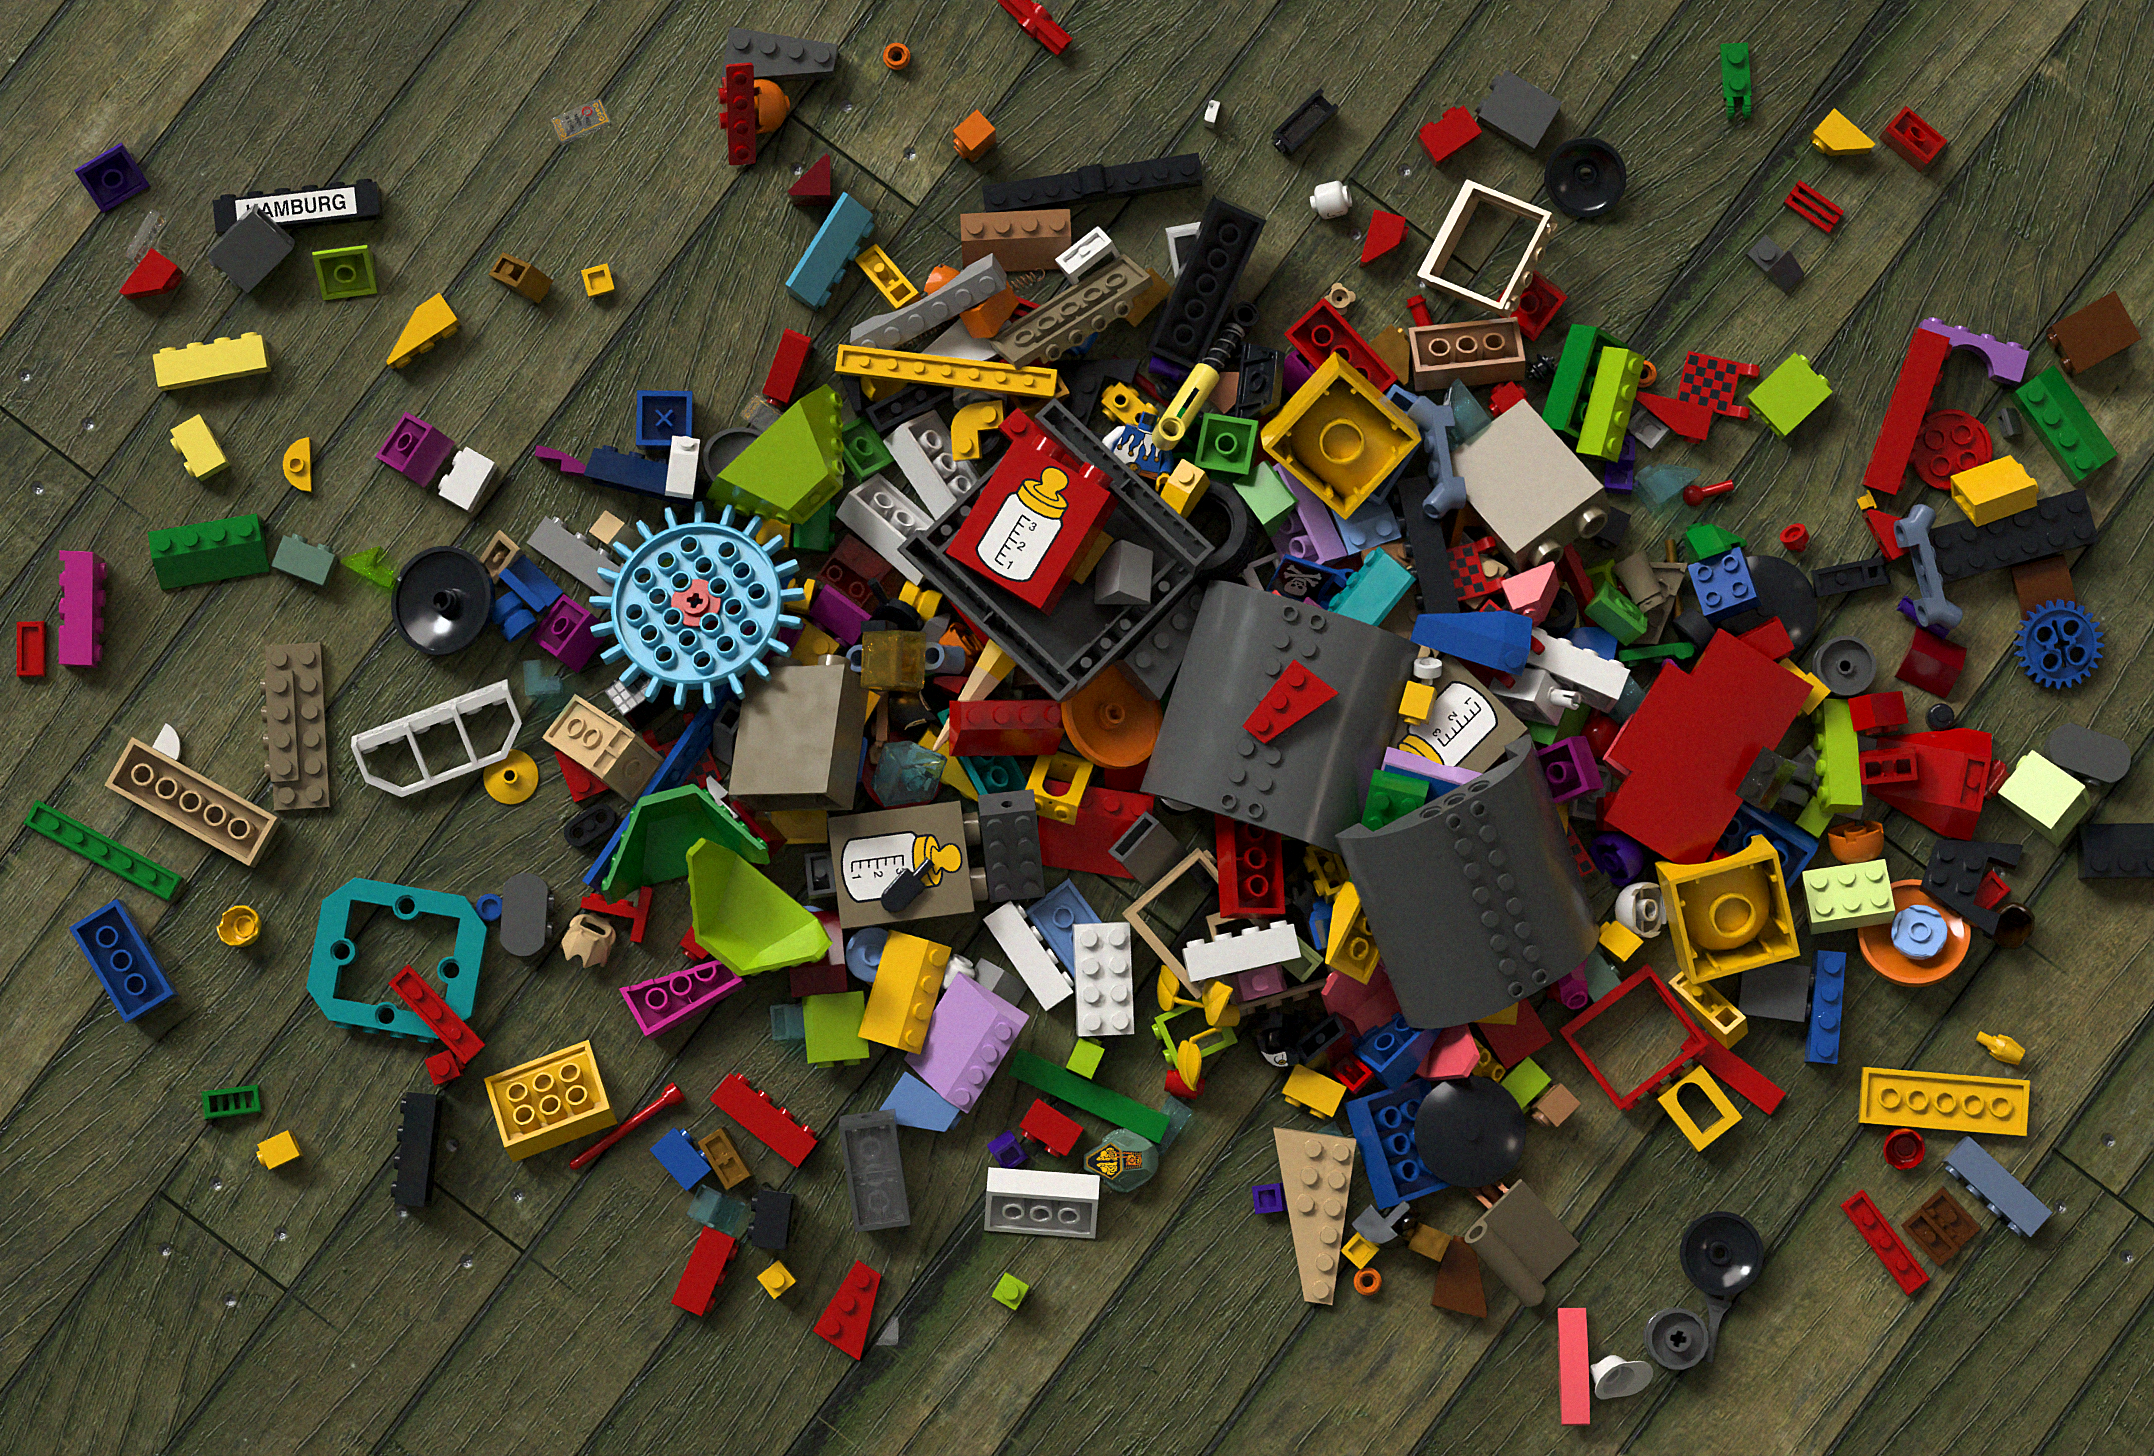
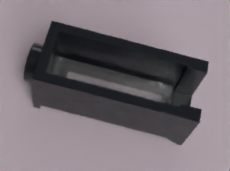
[1272,88,1339,157]

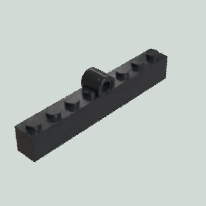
[982,152,1203,213]

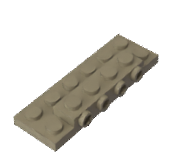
[988,254,1154,370]
[260,642,331,811]

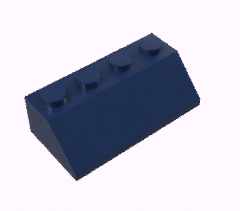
[584,445,704,508]

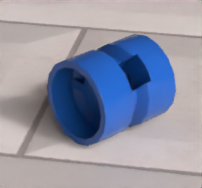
[491,591,538,643]

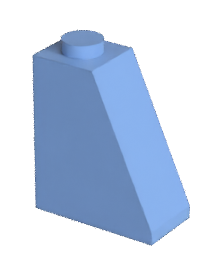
[879,1072,962,1132]

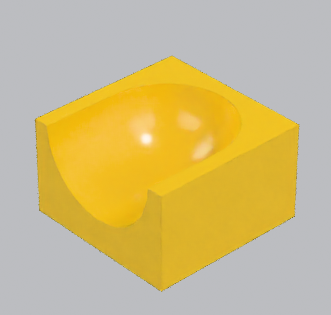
[1260,351,1422,520]
[1655,834,1800,985]

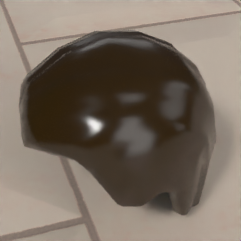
[1992,902,2035,950]

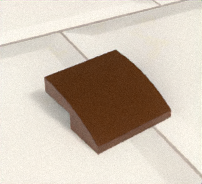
[2010,554,2077,621]
[1901,1186,1981,1267]

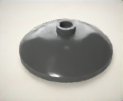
[702,427,762,483]

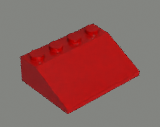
[1038,780,1155,880]

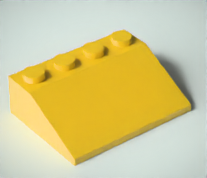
[484,1040,618,1162]

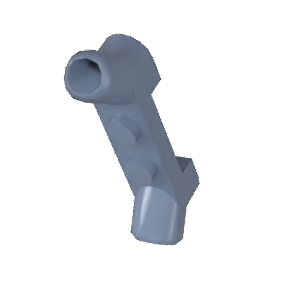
[1407,396,1466,519]
[1894,504,1963,630]
[846,642,966,677]

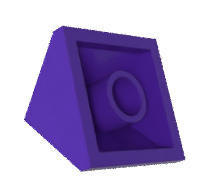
[74,142,150,213]

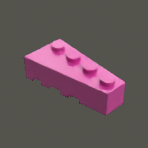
[59,550,108,668]
[619,960,747,1041]

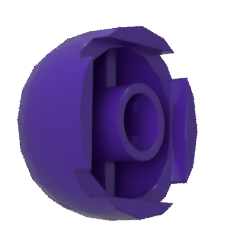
[1590,831,1644,886]

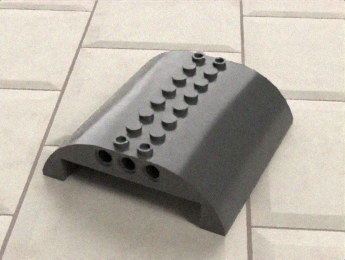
[897,398,1215,703]
[1140,580,1421,857]
[1335,734,1600,1029]

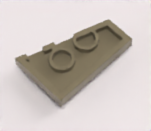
[1630,562,1689,646]

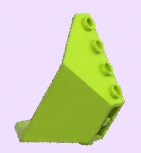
[705,384,845,525]
[686,837,833,976]

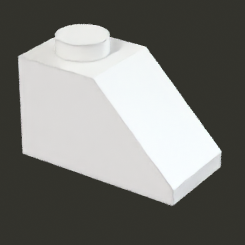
[665,436,700,499]

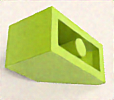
[1066,1036,1105,1080]

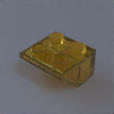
[860,630,926,693]

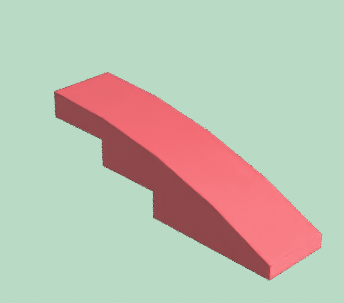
[1557,1308,1590,1426]

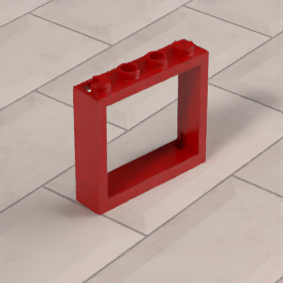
[1558,963,1709,1112]

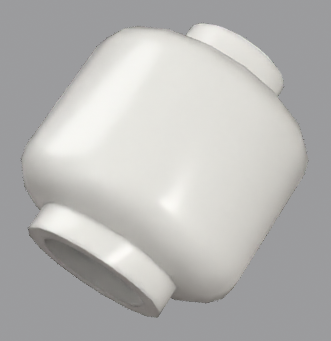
[1310,181,1352,219]
[939,954,975,994]

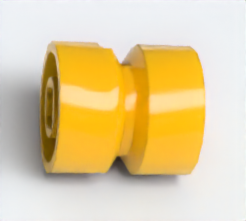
[899,580,943,625]

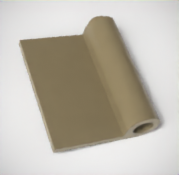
[1465,1179,1580,1307]

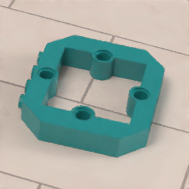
[306,877,490,1044]

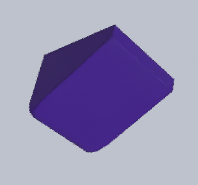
[987,1130,1028,1169]

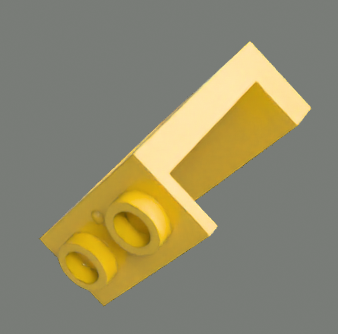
[1025,751,1094,825]
[1654,1064,1742,1152]

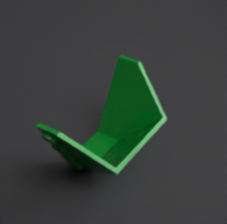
[601,783,771,905]

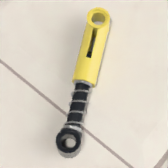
[1151,301,1259,451]

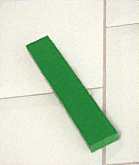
[23,799,183,902]
[1008,1048,1171,1144]

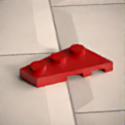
[1242,659,1340,745]
[554,751,611,803]

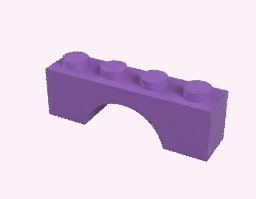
[1919,317,2030,387]

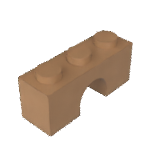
[1530,1083,1581,1128]

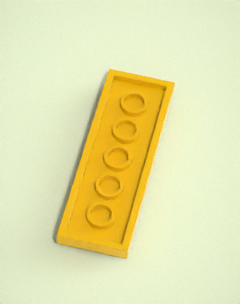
[1858,1067,2030,1136]

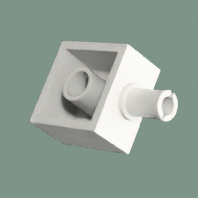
[1488,667,1581,726]

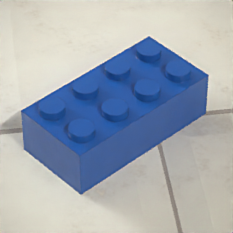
[69,899,179,1024]

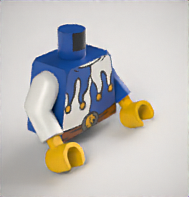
[1102,411,1174,492]

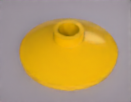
[483,749,539,804]

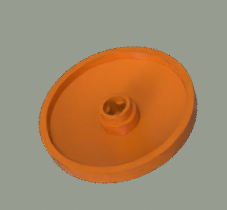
[1061,664,1163,770]
[1857,879,1970,987]

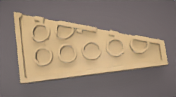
[1273,1127,1356,1305]

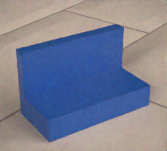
[498,554,563,615]

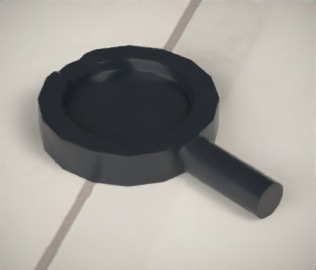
[867,577,924,643]

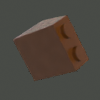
[2046,291,2142,378]

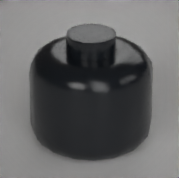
[1925,703,1955,731]

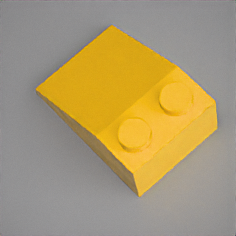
[1325,881,1381,985]

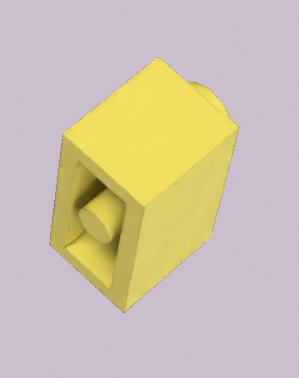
[170,414,230,481]

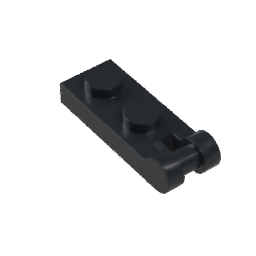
[1810,556,1891,598]

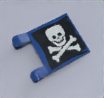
[1266,554,1354,610]

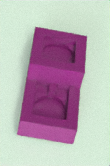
[535,445,586,477]

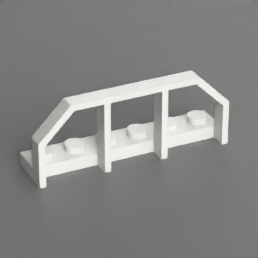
[351,679,522,797]

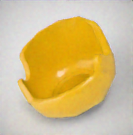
[217,905,262,947]

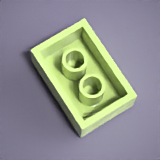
[1801,859,1895,934]

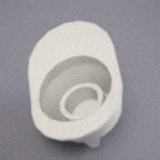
[1590,1355,1653,1399]

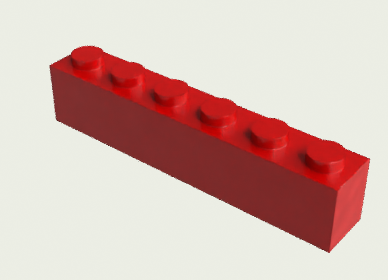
[1861,327,1952,495]

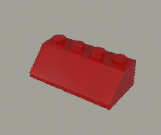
[1283,298,1399,394]
[949,699,1065,756]

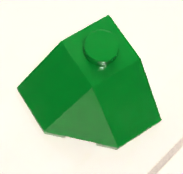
[1681,522,1748,564]

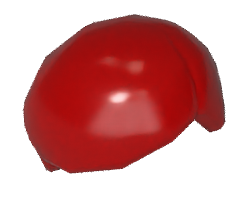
[1579,716,1621,758]
[1883,1128,1926,1170]

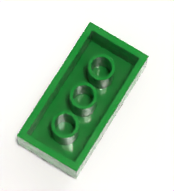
[1349,769,1430,882]

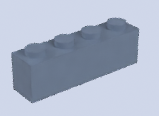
[1942,1136,2053,1237]

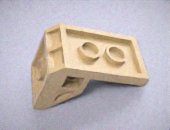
[542,694,665,804]

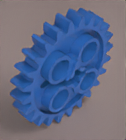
[2013,599,2104,689]

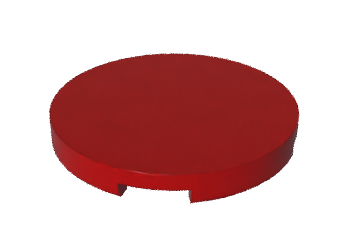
[1911,409,1993,492]

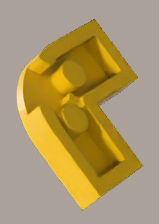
[951,400,1006,462]

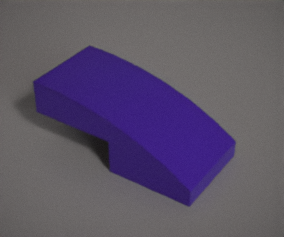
[1604,435,1635,495]
[1252,1183,1288,1214]

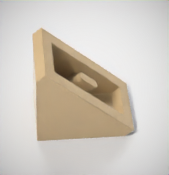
[589,510,646,561]
[480,530,525,584]

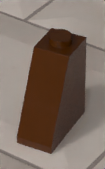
[1429,1235,1487,1319]

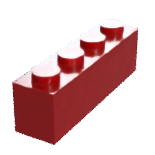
[709,1072,819,1168]

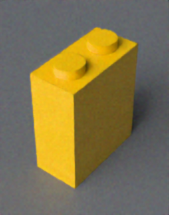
[1950,455,2039,527]

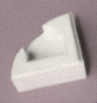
[1203,100,1220,128]
[153,723,181,761]

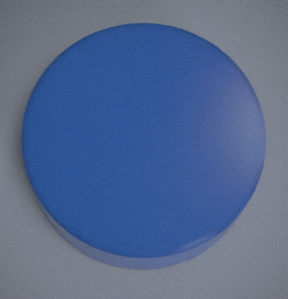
[476,894,502,922]

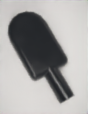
[881,857,935,914]

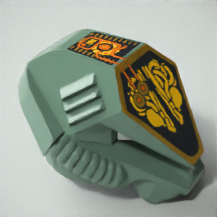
[1083,1128,1159,1193]

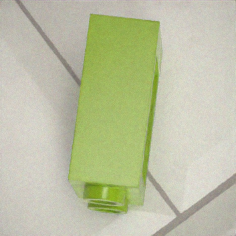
[1151,997,1238,1069]

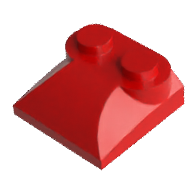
[1496,269,1568,342]

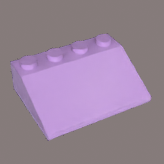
[904,971,1030,1114]

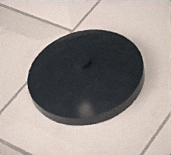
[391,546,495,656]
[1707,555,1817,663]
[1414,1075,1526,1188]

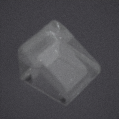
[876,1316,899,1345]

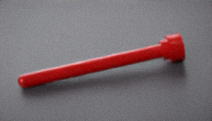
[569,1082,686,1170]

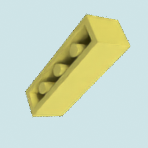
[153,332,271,391]

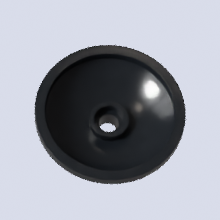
[1544,137,1627,217]
[1679,1211,1764,1296]

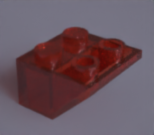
[816,533,894,609]

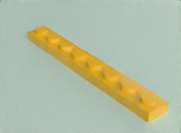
[835,344,1058,399]

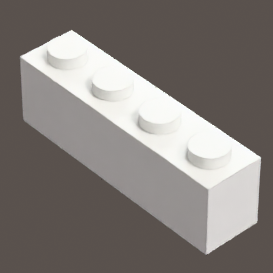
[983,900,1074,1012]

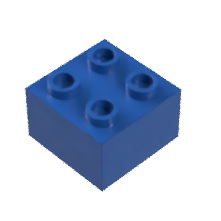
[636,390,695,450]
[1687,547,1762,624]

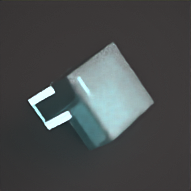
[523,660,564,699]
[770,1004,805,1041]
[686,1184,745,1236]

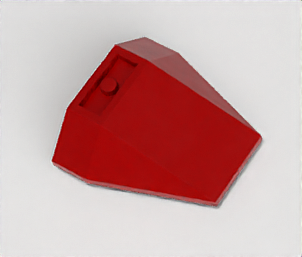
[1867,728,1992,841]

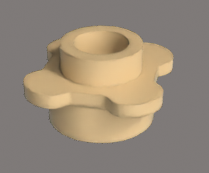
[1324,283,1356,315]

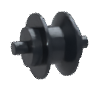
[1527,354,1555,383]

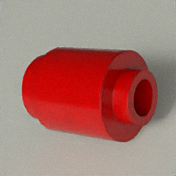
[1983,759,2010,801]
[1164,1068,1206,1100]

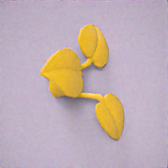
[1157,965,1240,1091]

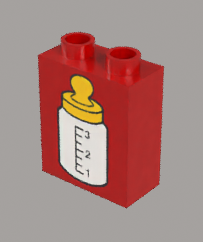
[946,434,1119,617]

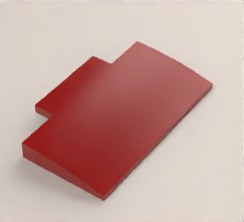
[1601,628,1814,865]

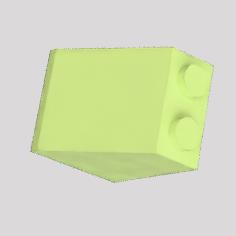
[1998,750,2092,847]

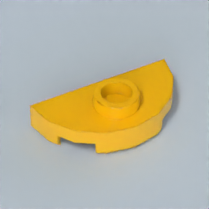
[283,437,312,493]

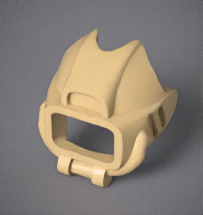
[560,911,616,968]

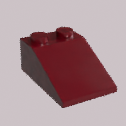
[789,909,849,998]

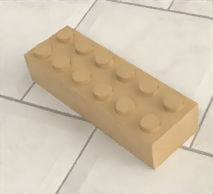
[105,737,282,868]

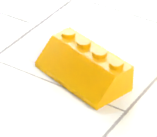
[858,930,952,1055]

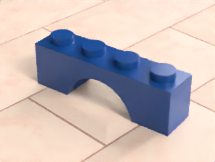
[1804,950,1846,1065]

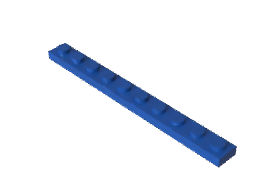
[582,673,746,893]

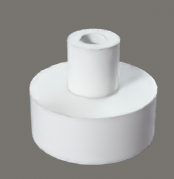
[1413,657,1442,686]

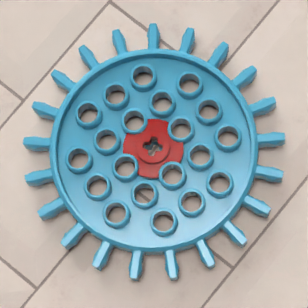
[589,502,806,710]

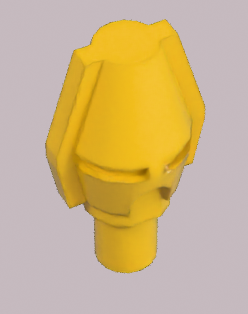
[1975,1031,2026,1065]

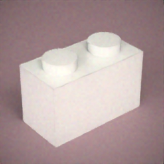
[438,447,498,514]

